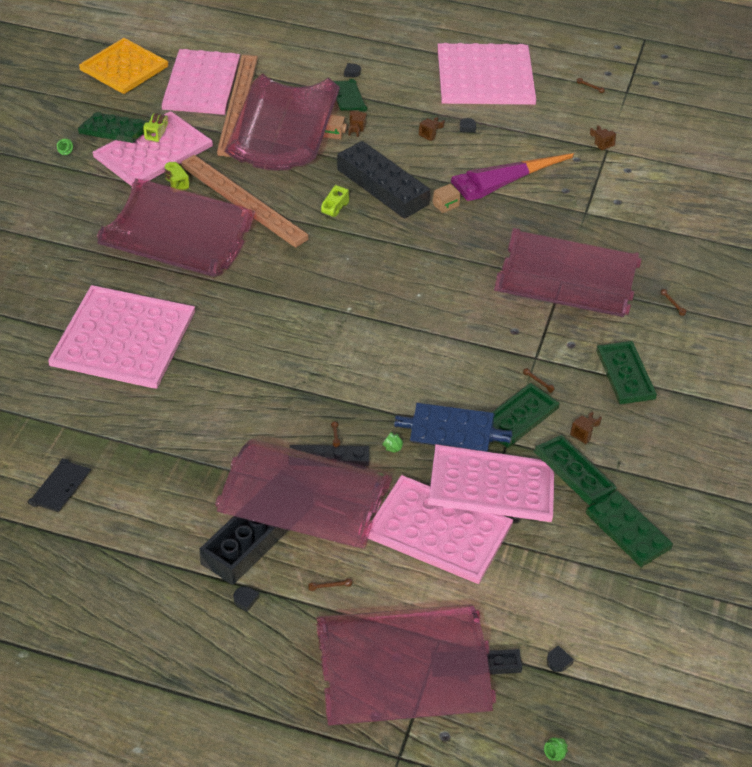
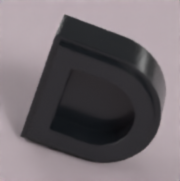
[344,63,361,78]
[460,118,476,133]
[233,587,259,612]
[547,645,574,672]

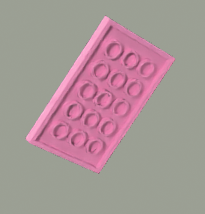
[162,49,240,115]
[93,111,213,188]
[428,445,554,522]
[365,475,513,584]

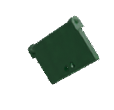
[329,79,368,112]

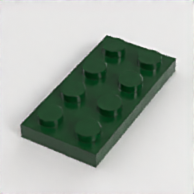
[78,112,149,143]
[596,341,657,405]
[492,383,560,448]
[533,435,617,505]
[586,491,673,568]

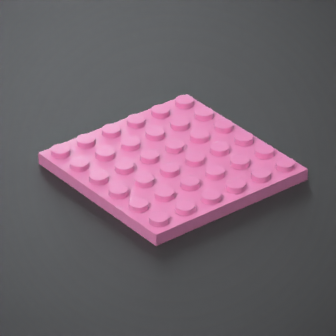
[437,43,536,105]
[48,285,195,389]

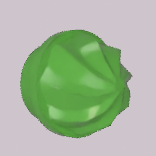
[57,139,73,155]
[382,432,403,453]
[544,737,568,761]

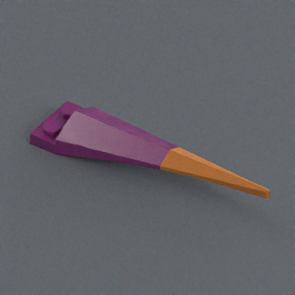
[451,153,574,201]

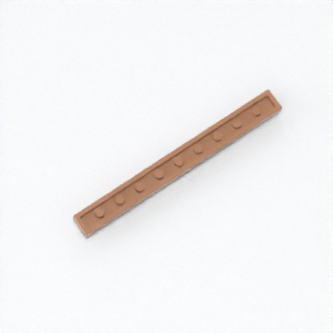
[217,55,258,157]
[181,155,308,248]

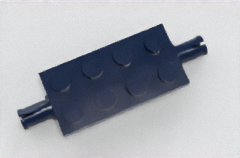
[394,403,512,452]

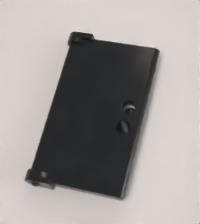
[27,458,91,512]

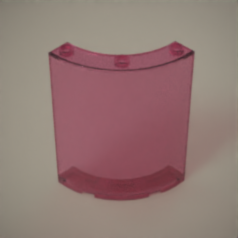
[224,74,340,170]
[97,178,255,277]
[494,228,642,318]
[215,439,393,549]
[316,604,496,726]

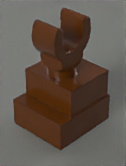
[348,111,367,137]
[418,117,445,141]
[590,125,616,150]
[570,412,602,444]

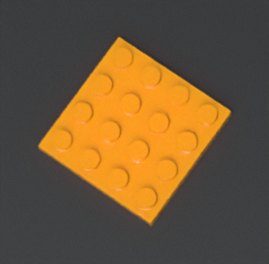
[79,38,168,94]

